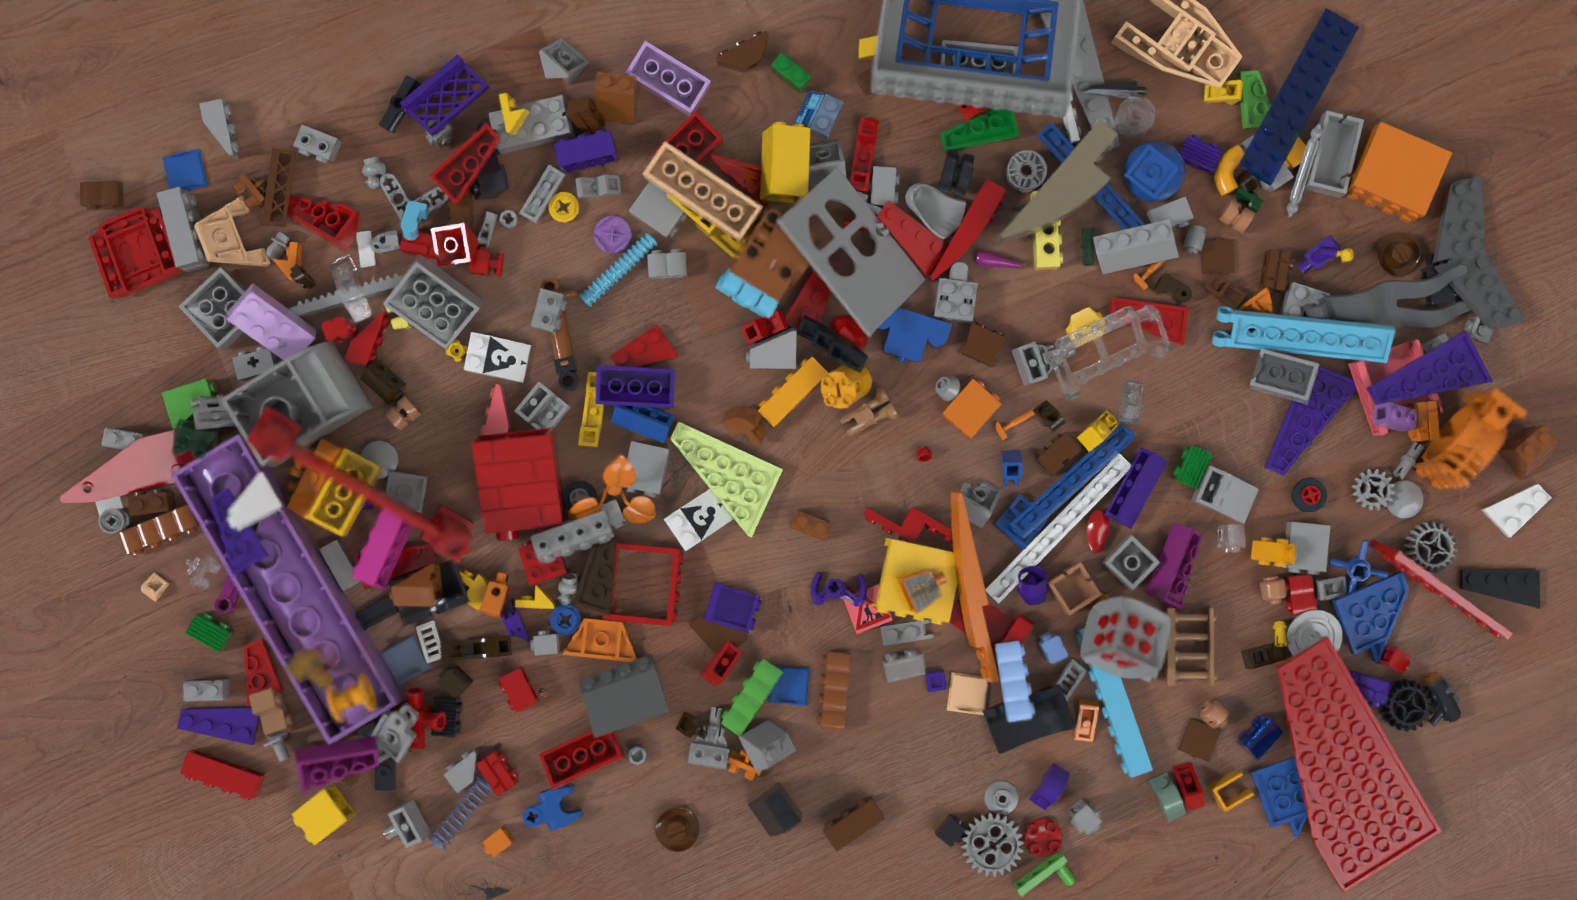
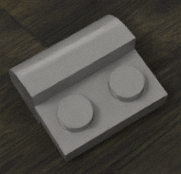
[515,382,571,429]

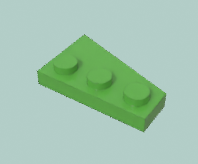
[1237,71,1282,130]

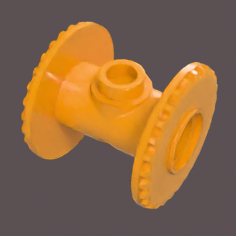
[327,674,376,722]

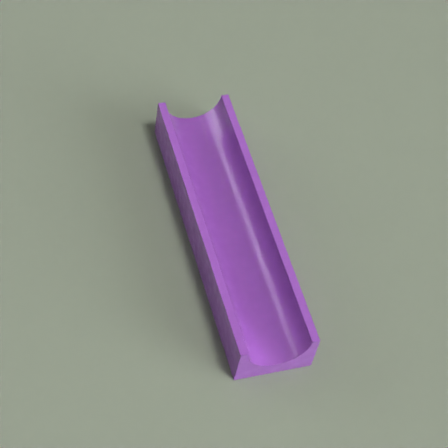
[171,434,407,744]

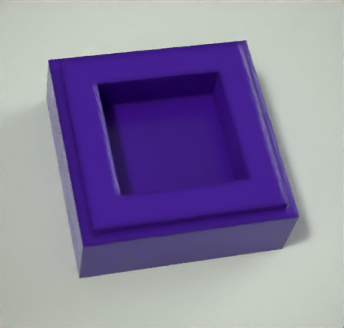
[925,670,947,693]

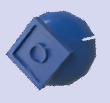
[1123,140,1186,203]

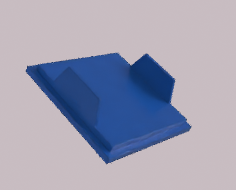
[163,149,208,191]
[769,664,810,706]

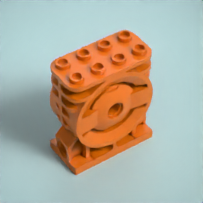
[1414,388,1528,490]

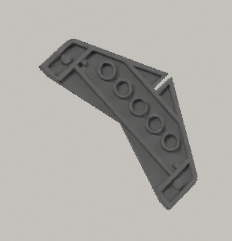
[1432,176,1524,330]

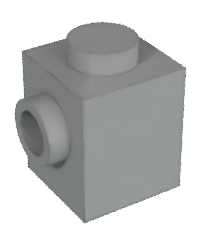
[531,630,560,656]

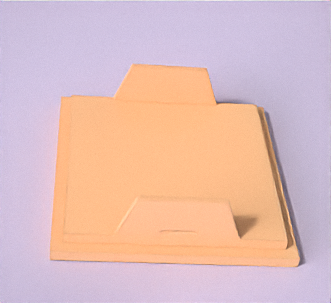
[947,672,989,715]

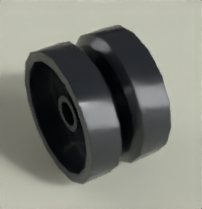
[938,149,975,197]

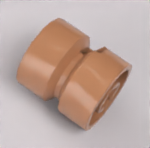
[1218,199,1255,234]
[385,395,422,431]

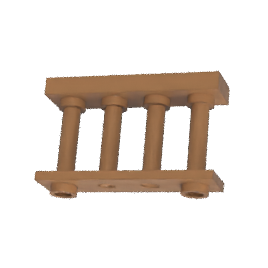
[1163,607,1217,686]

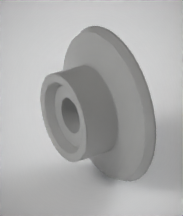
[984,780,1019,815]

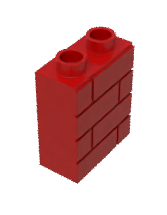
[472,427,566,541]

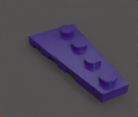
[210,488,269,576]
[177,707,260,745]

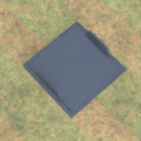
[380,634,432,686]

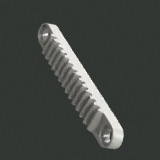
[288,273,403,318]

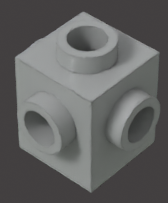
[425,120,454,149]

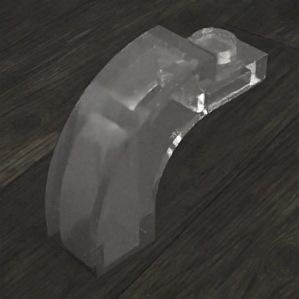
[331,255,373,323]

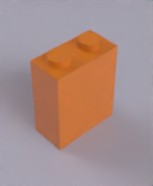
[941,379,1001,440]

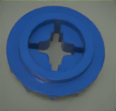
[550,605,581,635]

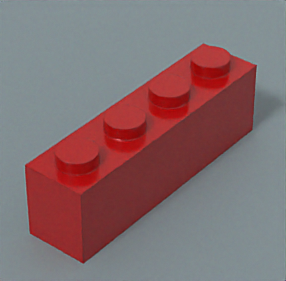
[179,749,266,800]

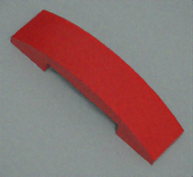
[850,117,879,192]

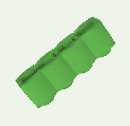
[721,659,784,736]

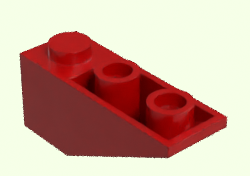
[345,311,390,367]

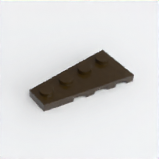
[573,535,617,616]

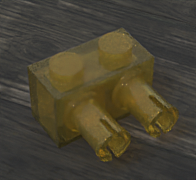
[284,648,335,689]

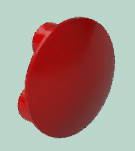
[1024,818,1062,857]

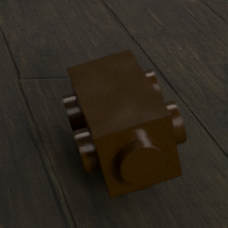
[360,359,406,404]

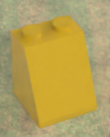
[292,783,356,845]

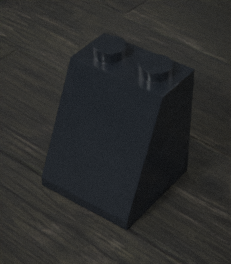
[748,782,802,837]

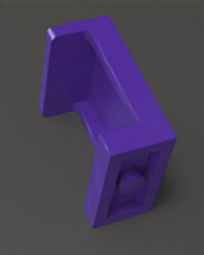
[704,582,762,633]

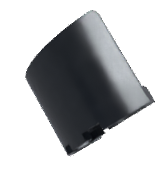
[389,559,470,626]
[983,684,1076,754]

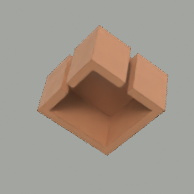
[1047,562,1102,616]

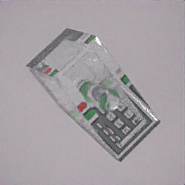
[1119,379,1144,425]

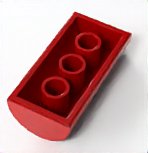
[539,730,625,790]

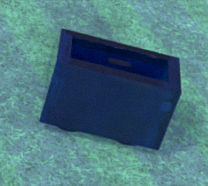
[1236,714,1284,760]

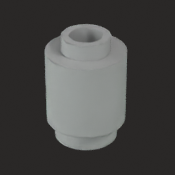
[1183,225,1206,255]

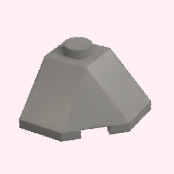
[959,481,1002,528]

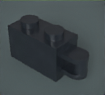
[1421,253,1457,307]

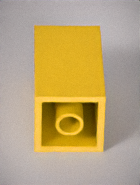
[760,122,810,204]

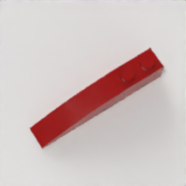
[929,178,1007,282]

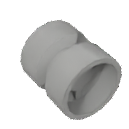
[98,508,133,534]

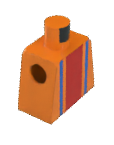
[480,572,511,619]

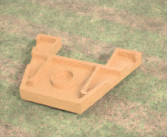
[194,195,270,267]

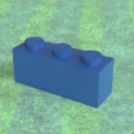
[611,405,675,443]

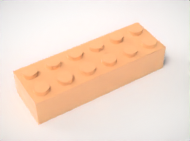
[643,142,762,243]

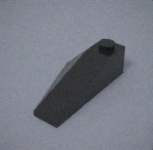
[470,119,509,200]

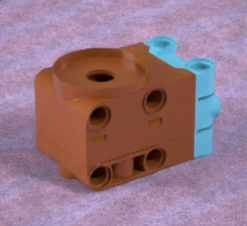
[715,207,820,318]

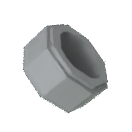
[628,745,647,765]

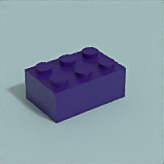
[554,129,619,174]

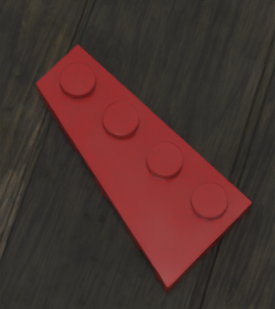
[876,201,949,276]
[785,260,838,331]

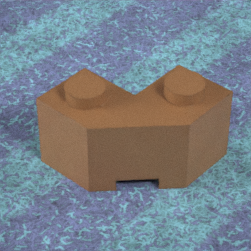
[249,688,294,737]

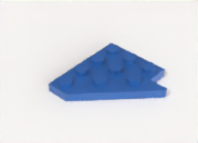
[1332,571,1409,662]
[1250,756,1307,837]

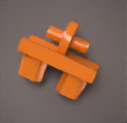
[728,749,762,781]

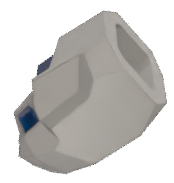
[371,230,402,254]

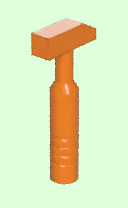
[1132,260,1166,291]
[995,408,1035,441]

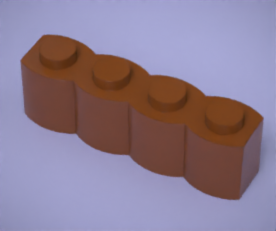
[117,505,201,557]
[817,651,851,731]

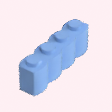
[995,641,1035,722]

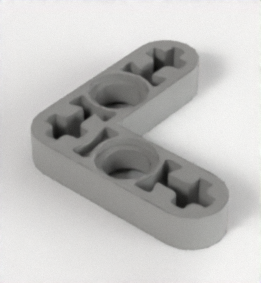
[380,173,450,220]

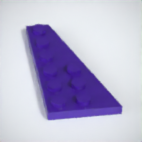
[1367,331,1493,405]
[1264,366,1357,475]

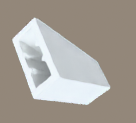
[227,472,282,532]

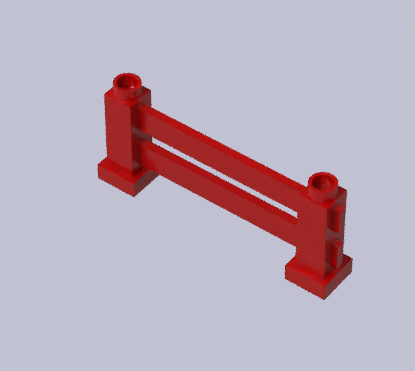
[246,405,474,563]

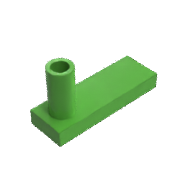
[1013,850,1076,896]

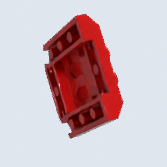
[88,207,183,299]

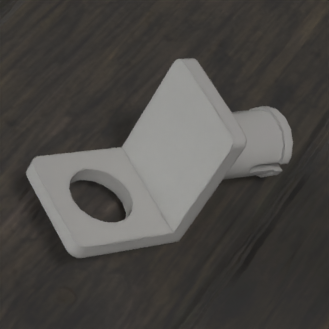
[264,732,291,762]

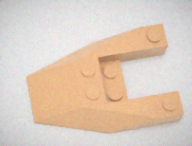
[1111,0,1242,89]

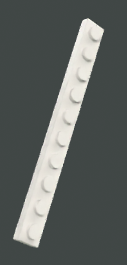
[985,453,1131,604]

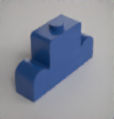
[877,307,952,363]

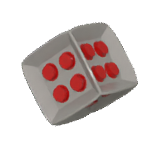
[1081,597,1171,679]

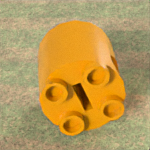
[821,365,872,409]

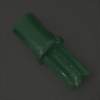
[1080,227,1095,266]

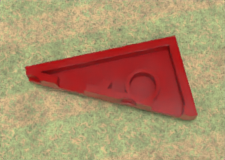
[708,154,768,207]

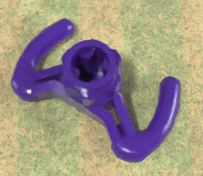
[811,572,867,607]

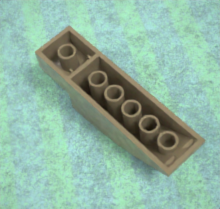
[995,119,1118,245]

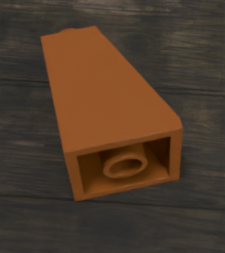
[595,72,640,125]
[1497,425,1557,481]

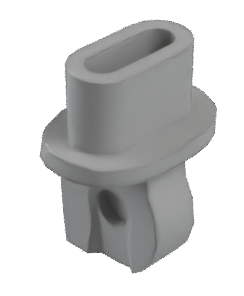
[266,232,290,261]

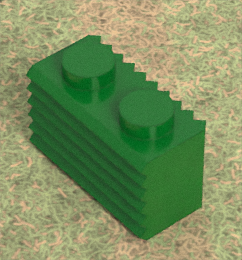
[771,52,812,94]
[1173,445,1213,490]
[185,612,235,653]

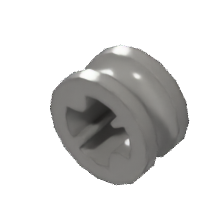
[500,210,518,228]

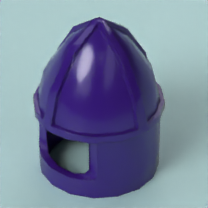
[1018,566,1049,606]

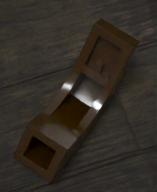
[440,636,512,662]

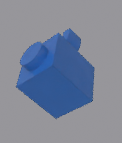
[1000,450,1023,487]

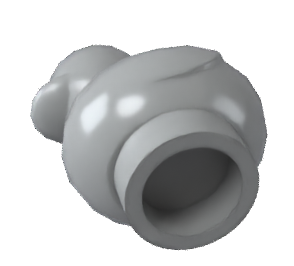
[362,156,386,189]
[556,573,580,605]

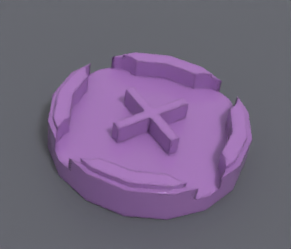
[594,216,632,254]

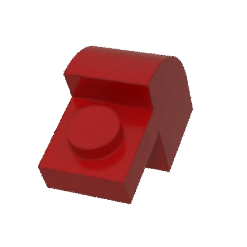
[741,310,789,345]

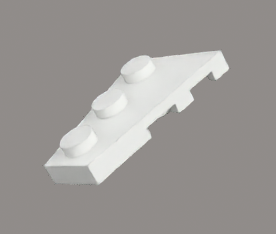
[1481,484,1551,537]

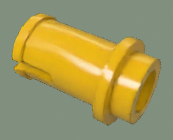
[1273,621,1288,647]

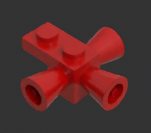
[389,687,447,750]

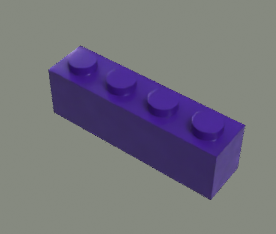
[1105,447,1168,529]

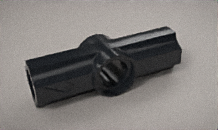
[379,75,421,134]

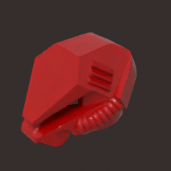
[828,314,868,351]

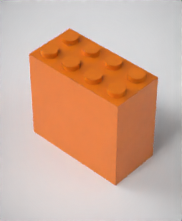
[1346,122,1452,223]

